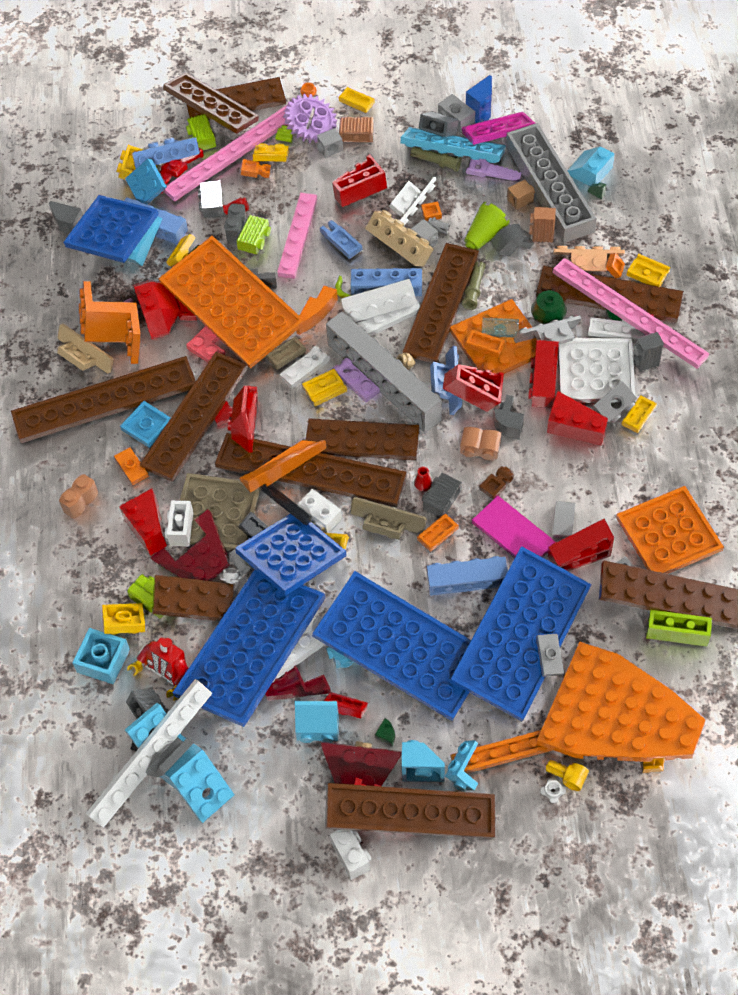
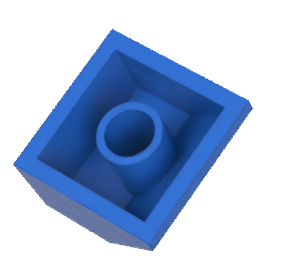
[466,75,492,123]

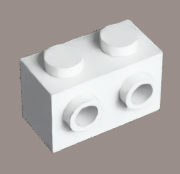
[297,489,342,533]
[165,501,194,546]
[330,830,371,880]

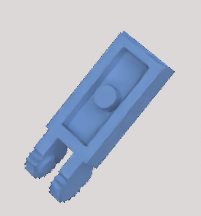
[320,220,363,259]

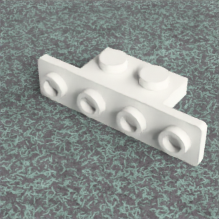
[389,177,436,226]

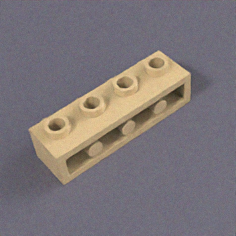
[365,210,434,267]

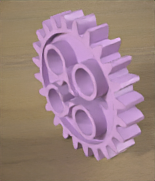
[283,94,337,143]

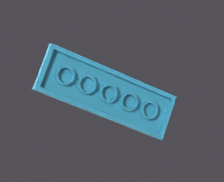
[400,127,506,163]

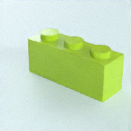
[646,610,712,647]

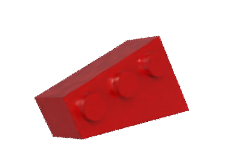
[332,154,387,207]
[528,340,559,408]
[443,364,504,412]
[547,391,608,446]
[119,488,167,556]
[547,518,615,571]

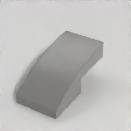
[552,501,575,538]

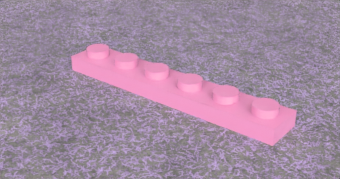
[277,193,317,279]

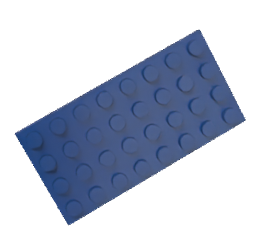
[449,546,592,722]
[173,570,326,727]
[312,571,471,721]

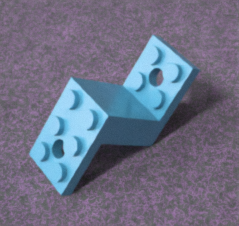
[125,703,235,823]

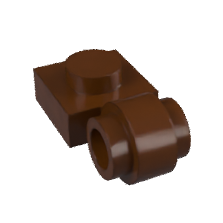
[479,466,515,500]

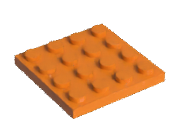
[450,299,537,374]
[616,486,724,574]

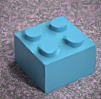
[72,628,130,685]

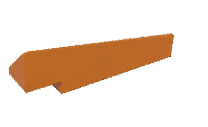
[239,440,326,493]

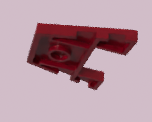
[151,509,230,581]
[265,665,332,701]

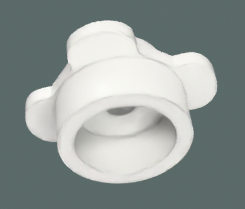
[220,568,242,584]
[540,778,566,803]

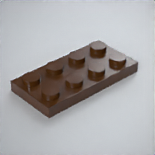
[152,575,233,622]

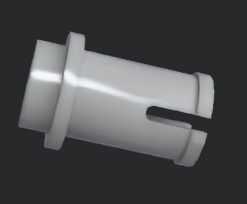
[428,217,450,234]
[229,550,251,575]

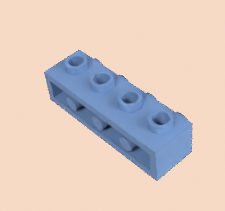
[351,268,422,296]

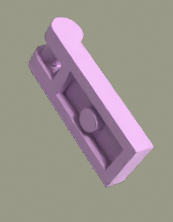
[332,357,380,403]

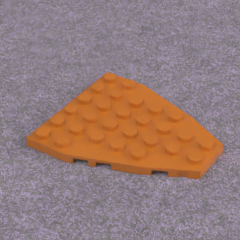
[537,642,706,762]

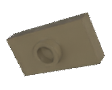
[266,337,306,370]

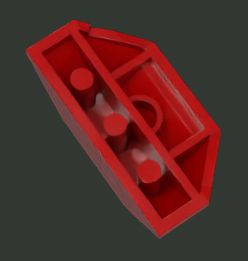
[132,280,180,340]
[228,386,258,453]

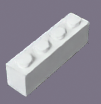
[341,279,417,322]

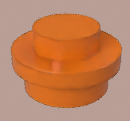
[300,82,317,98]

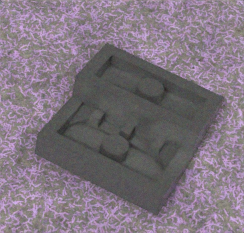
[145,737,194,777]

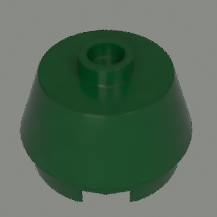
[531,290,567,325]

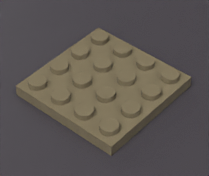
[179,473,261,551]

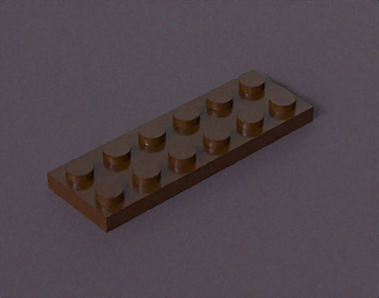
[163,72,259,134]
[186,77,286,120]
[305,418,420,461]

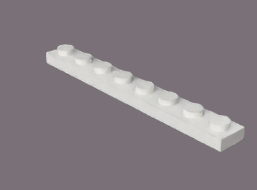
[86,679,212,828]

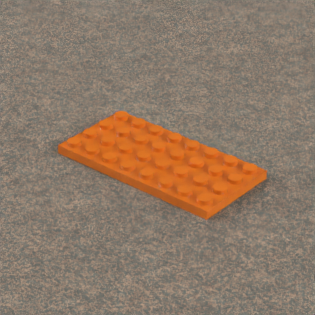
[158,236,305,369]

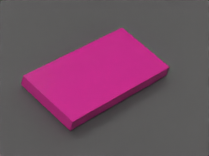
[461,111,536,145]
[472,496,556,558]

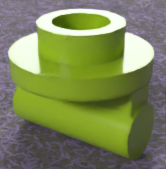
[275,125,293,143]

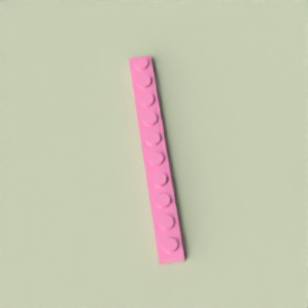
[164,105,288,202]
[553,258,709,369]

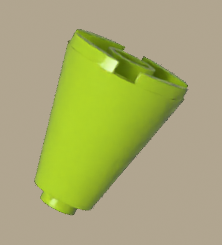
[464,202,510,250]

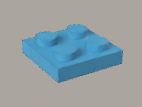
[125,159,167,205]
[120,401,171,448]

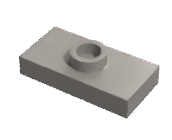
[536,634,564,677]

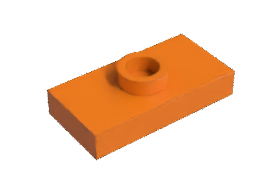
[465,329,506,358]
[114,447,149,486]
[417,513,459,552]

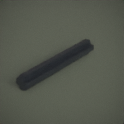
[261,484,312,525]

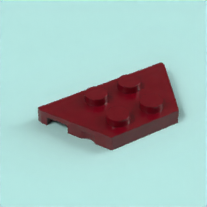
[321,742,402,787]

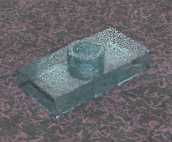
[482,318,519,338]

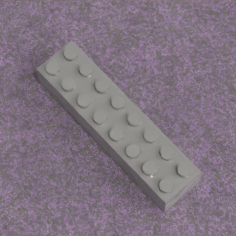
[506,123,597,243]
[326,312,442,433]

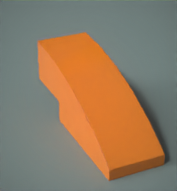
[296,285,338,335]

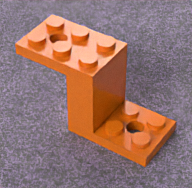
[79,281,141,364]

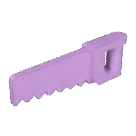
[466,159,522,182]

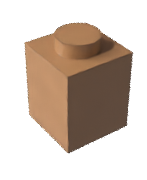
[507,180,535,210]

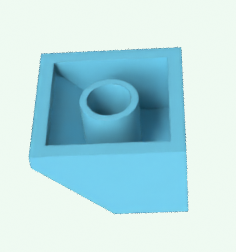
[567,146,615,187]
[295,701,339,743]
[402,740,445,782]

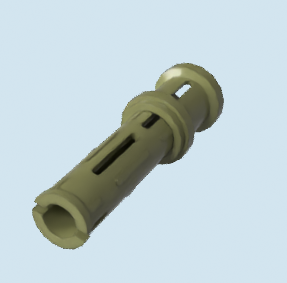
[410,146,462,172]
[462,262,486,310]

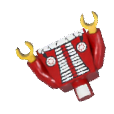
[127,638,189,701]

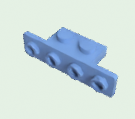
[132,137,200,169]
[430,346,462,415]

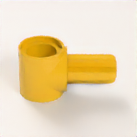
[545,760,589,792]

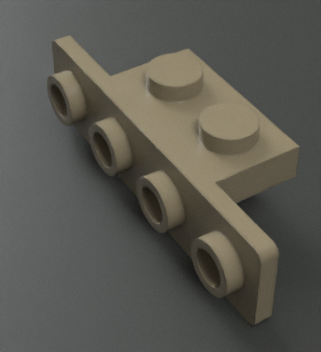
[351,497,427,540]

